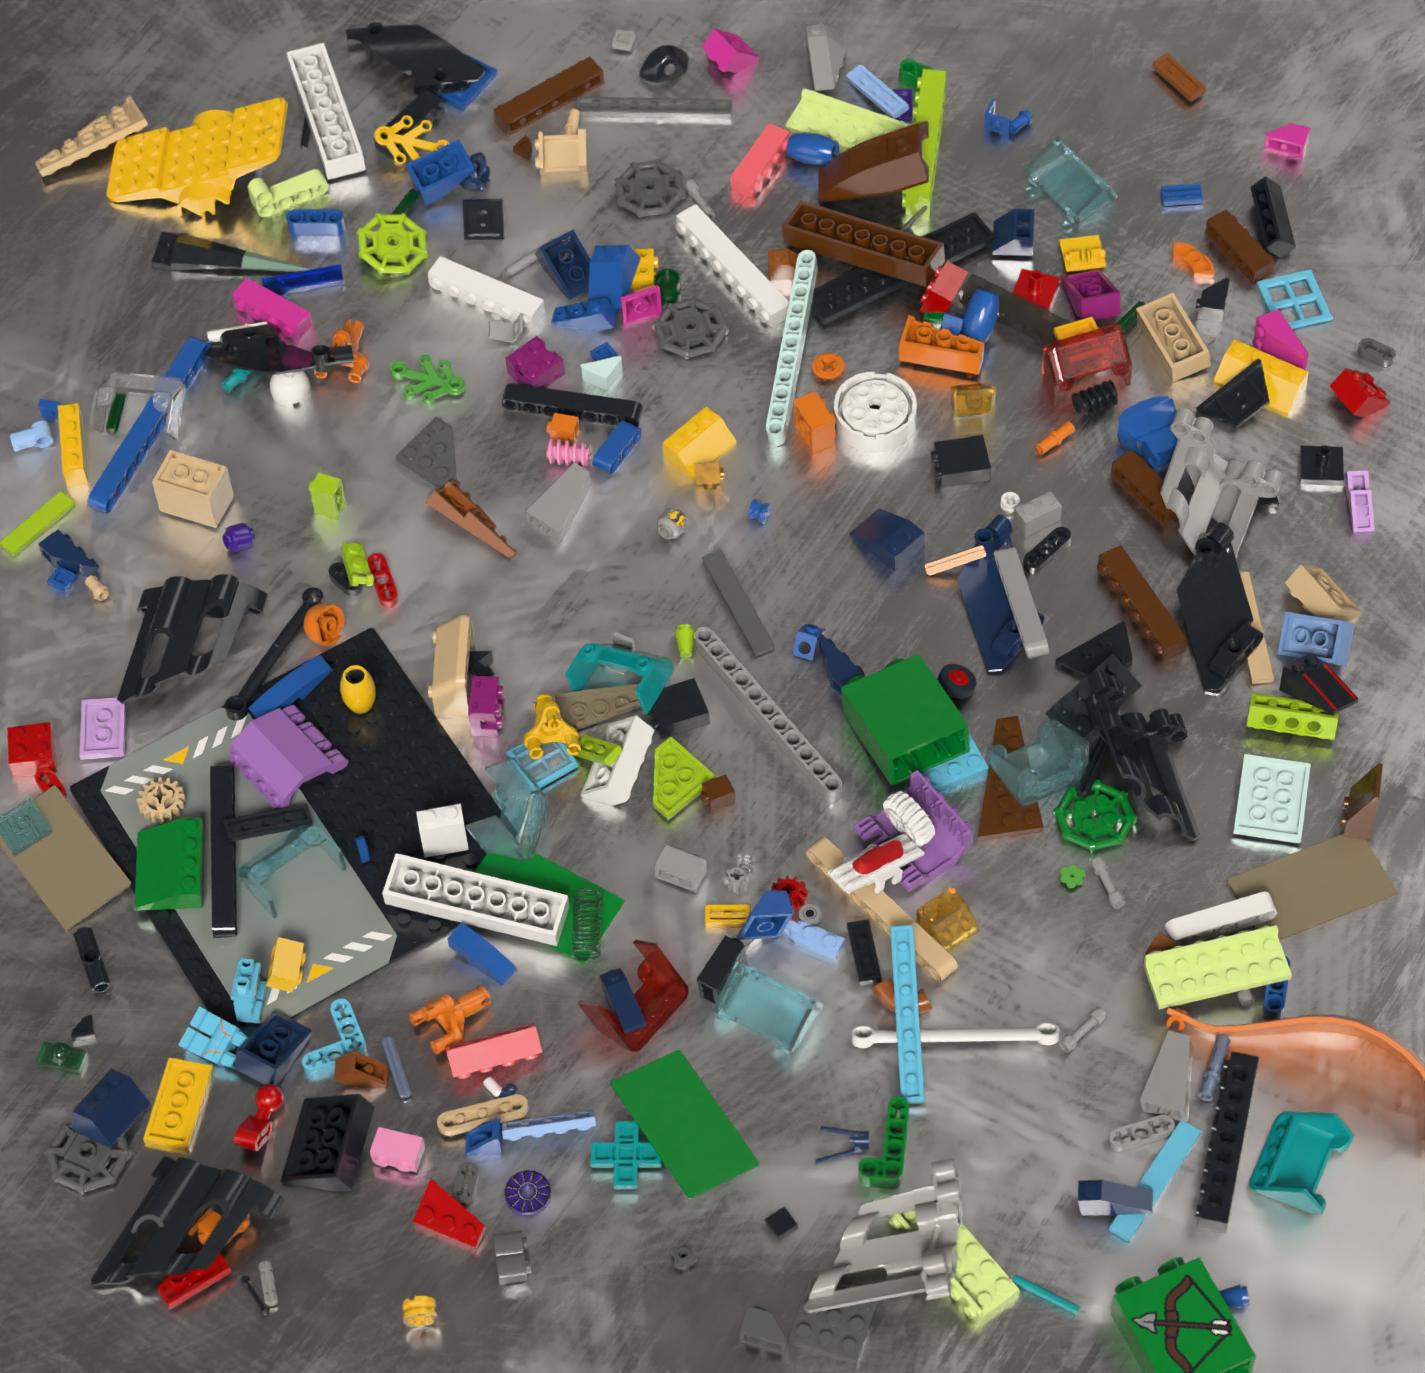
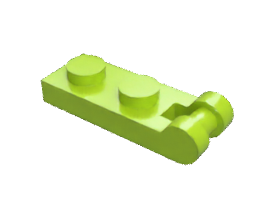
[340,543,373,586]

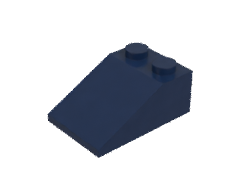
[535,230,591,300]
[850,508,925,572]
[234,1010,313,1085]

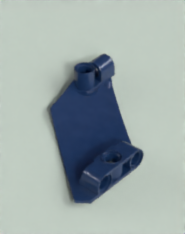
[957,514,1044,672]

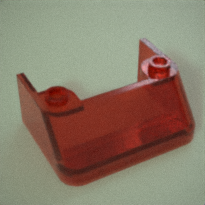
[1042,324,1132,407]
[577,940,689,1052]

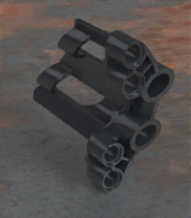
[117,574,269,704]
[1085,670,1200,841]
[91,1156,285,1286]

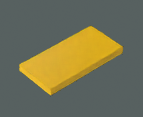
[143,1057,214,1150]

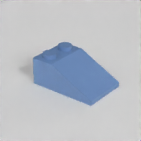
[1277,612,1355,667]

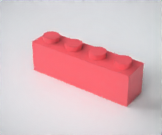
[731,123,790,198]
[445,1023,543,1079]

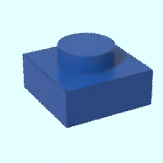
[38,399,61,420]

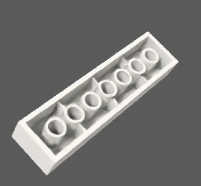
[286,43,366,180]
[382,853,570,946]

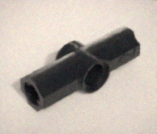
[73,927,111,993]

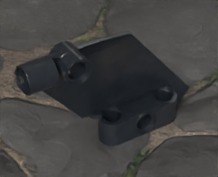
[205,324,354,375]

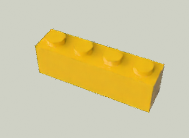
[58,403,88,486]

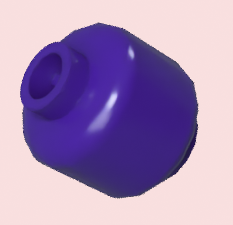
[222,523,255,553]

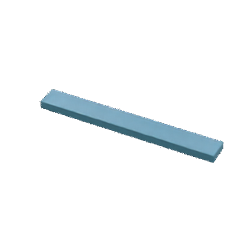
[890,925,925,1104]

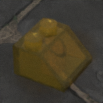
[951,383,996,418]

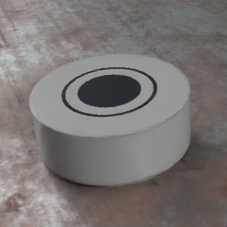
[799,904,821,926]

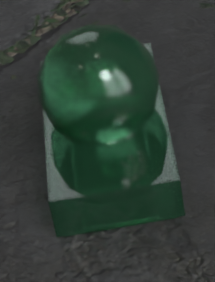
[36,1042,88,1074]

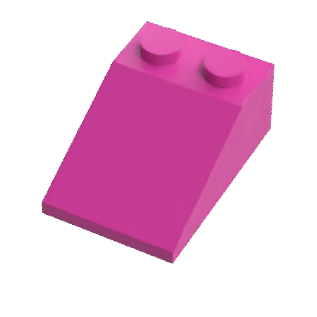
[1252,309,1309,370]

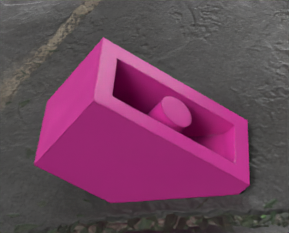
[1264,123,1311,158]

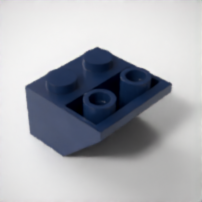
[992,209,1034,256]

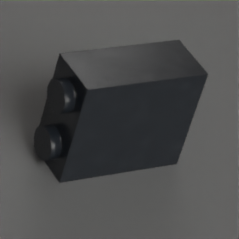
[930,435,991,488]
[646,678,710,740]
[697,935,748,1008]

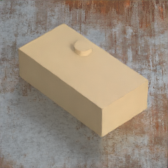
[1136,293,1210,382]

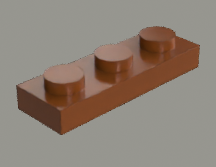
[1152,53,1206,102]

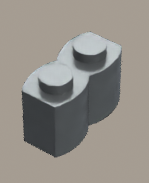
[493,1230,532,1285]

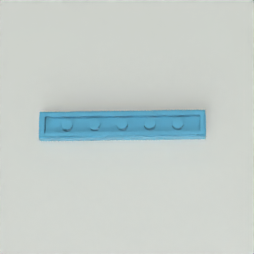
[1109,1121,1202,1243]

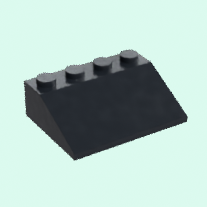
[281,1094,375,1191]

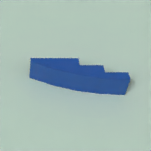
[248,655,333,718]

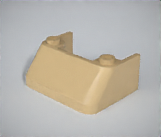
[428,614,476,718]

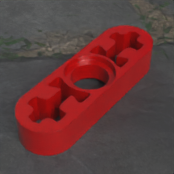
[367,553,398,608]

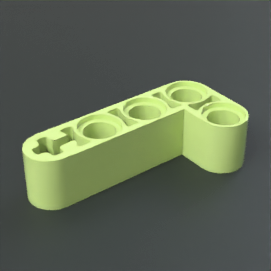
[248,169,329,217]

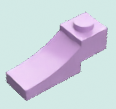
[1344,470,1375,534]

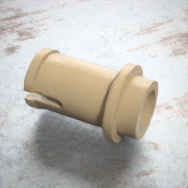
[85,575,109,601]

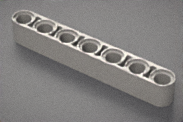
[994,546,1049,659]

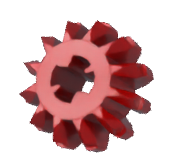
[771,875,808,911]

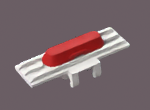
[827,833,925,894]

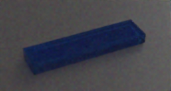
[262,264,344,296]

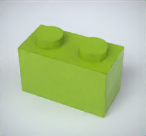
[309,472,346,519]

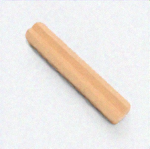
[925,545,986,575]

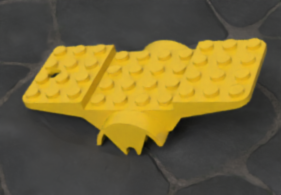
[107,97,288,217]

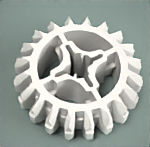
[883,791,935,847]

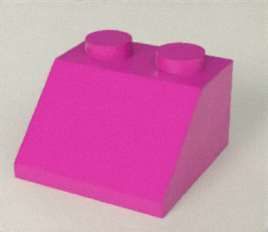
[702,28,760,73]

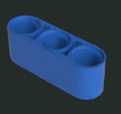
[286,209,346,236]
[592,420,642,475]
[1262,956,1290,1021]

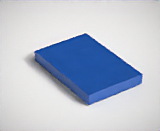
[435,55,498,111]

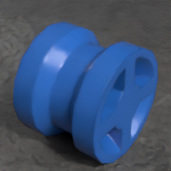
[747,498,772,524]

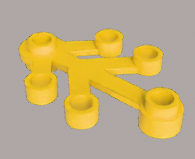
[374,116,449,166]

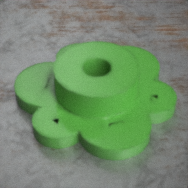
[1060,865,1085,888]

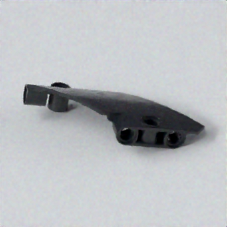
[346,22,485,95]
[1176,522,1264,691]

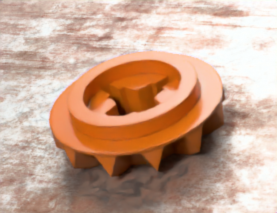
[812,353,845,382]

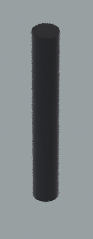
[300,115,310,150]

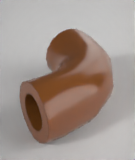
[871,978,933,1014]

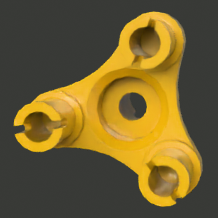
[523,694,581,759]

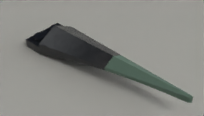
[151,231,312,274]

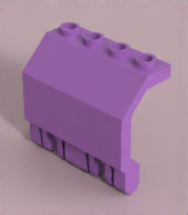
[229,705,348,809]
[854,770,973,892]

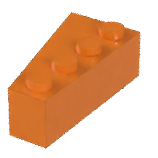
[899,315,984,375]

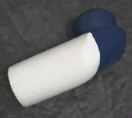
[483,1077,518,1098]

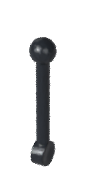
[241,1275,270,1316]

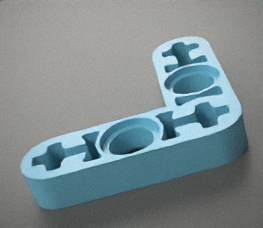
[302,998,367,1076]

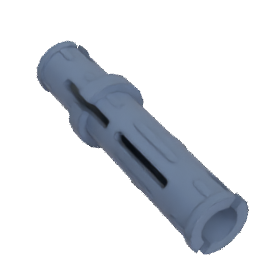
[1198,1035,1231,1101]

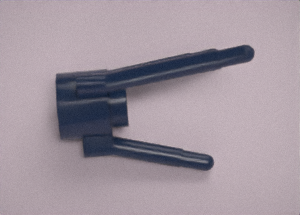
[815,1126,869,1164]

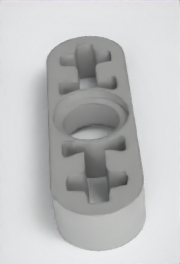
[1109,1114,1174,1152]

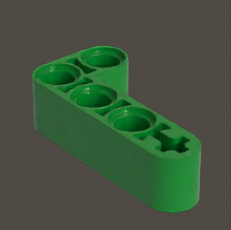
[858,1096,909,1189]

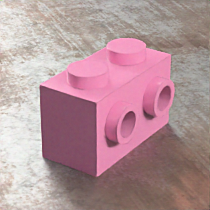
[370,1127,425,1172]

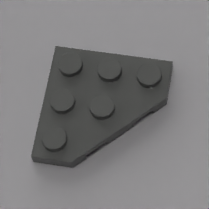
[396,416,457,489]

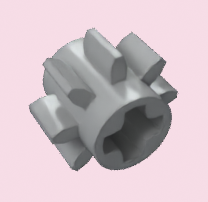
[723,865,751,895]

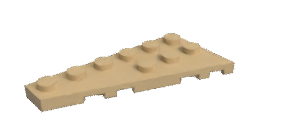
[35,96,148,177]

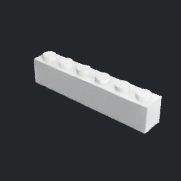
[428,256,545,329]

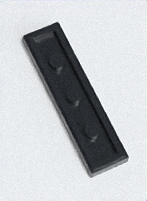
[221,804,313,843]

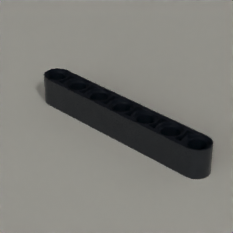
[501,383,643,427]

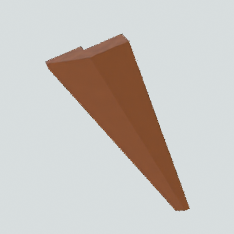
[425,479,517,559]

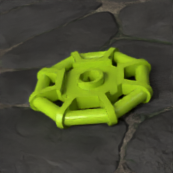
[356,212,429,275]

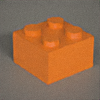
[793,391,836,454]

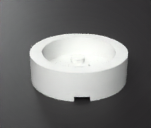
[834,371,917,453]

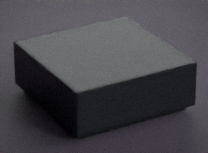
[765,1207,798,1240]

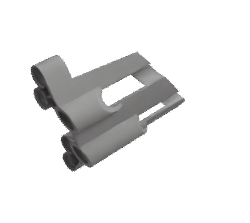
[1160,408,1284,558]
[803,1159,963,1313]

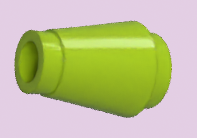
[674,624,695,658]

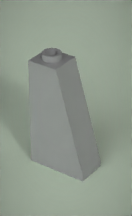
[526,462,592,544]
[1140,1030,1193,1123]

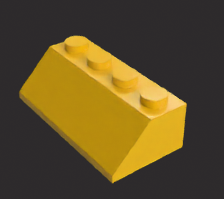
[1213,339,1309,416]

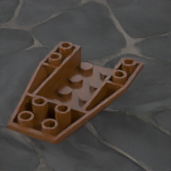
[818,121,929,202]

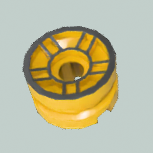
[403,1296,437,1327]

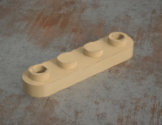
[437,1094,529,1136]

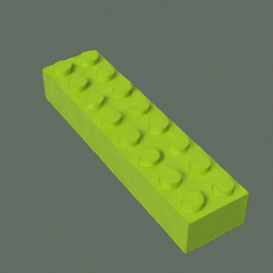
[902,69,946,217]

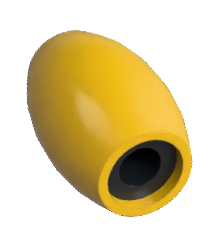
[340,665,376,714]

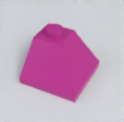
[620,284,662,326]

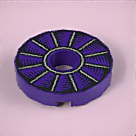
[504,1170,551,1216]

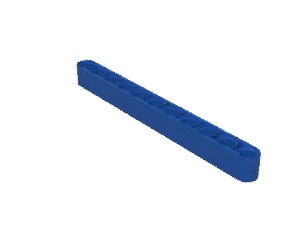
[87,336,211,513]

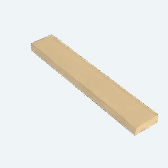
[1240,571,1274,685]

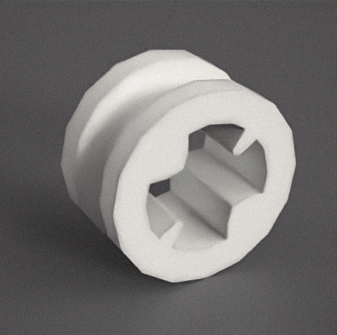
[1000,492,1020,513]

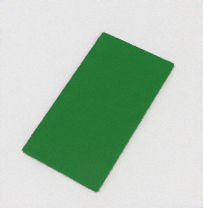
[475,835,625,964]
[610,1050,760,1199]

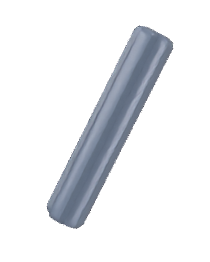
[381,1036,412,1099]

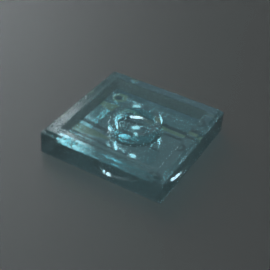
[0,798,52,857]

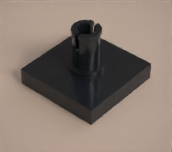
[462,199,505,240]
[1300,445,1344,486]

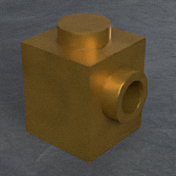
[694,462,725,490]

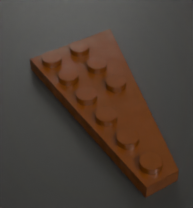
[978,716,1044,841]

